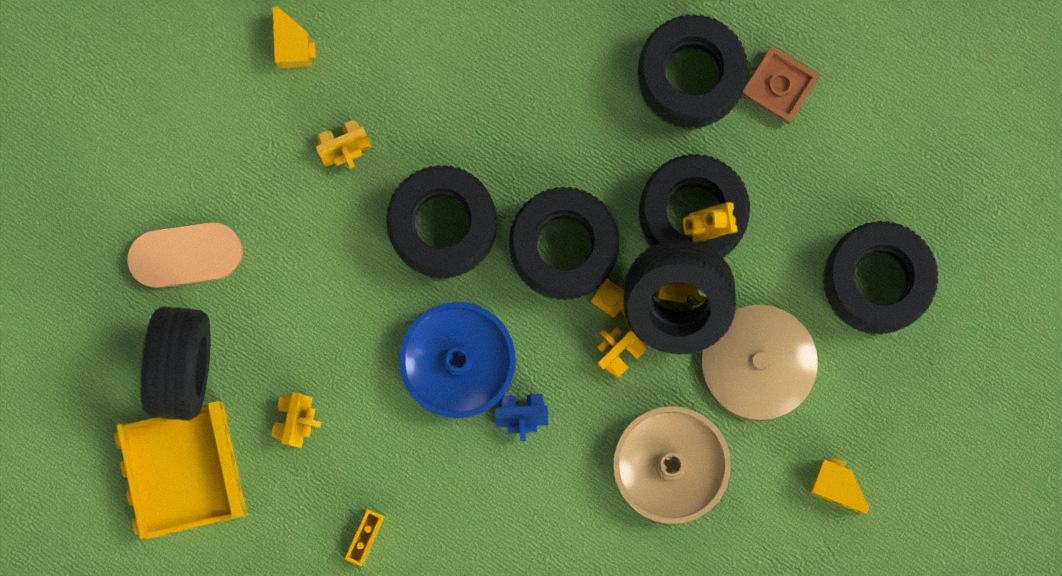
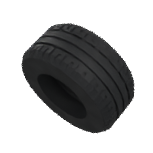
[638,14,748,128]
[639,154,750,258]
[386,165,497,278]
[509,187,619,300]
[823,221,938,334]
[623,240,736,354]
[140,306,211,421]

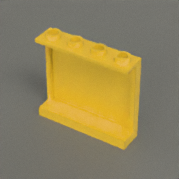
[114,401,248,539]

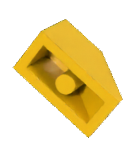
[273,7,317,69]
[809,457,869,515]

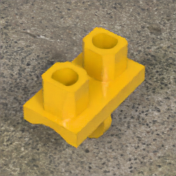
[316,120,372,169]
[683,202,738,242]
[596,327,648,379]
[271,392,321,448]

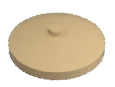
[701,305,818,421]
[613,406,731,524]

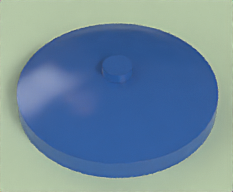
[399,302,516,419]

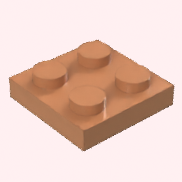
[742,46,821,125]

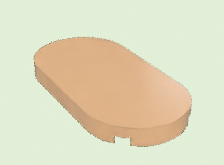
[127,222,243,289]

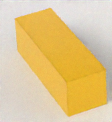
[345,509,385,567]

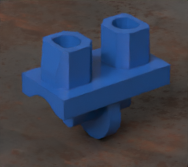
[495,393,549,441]

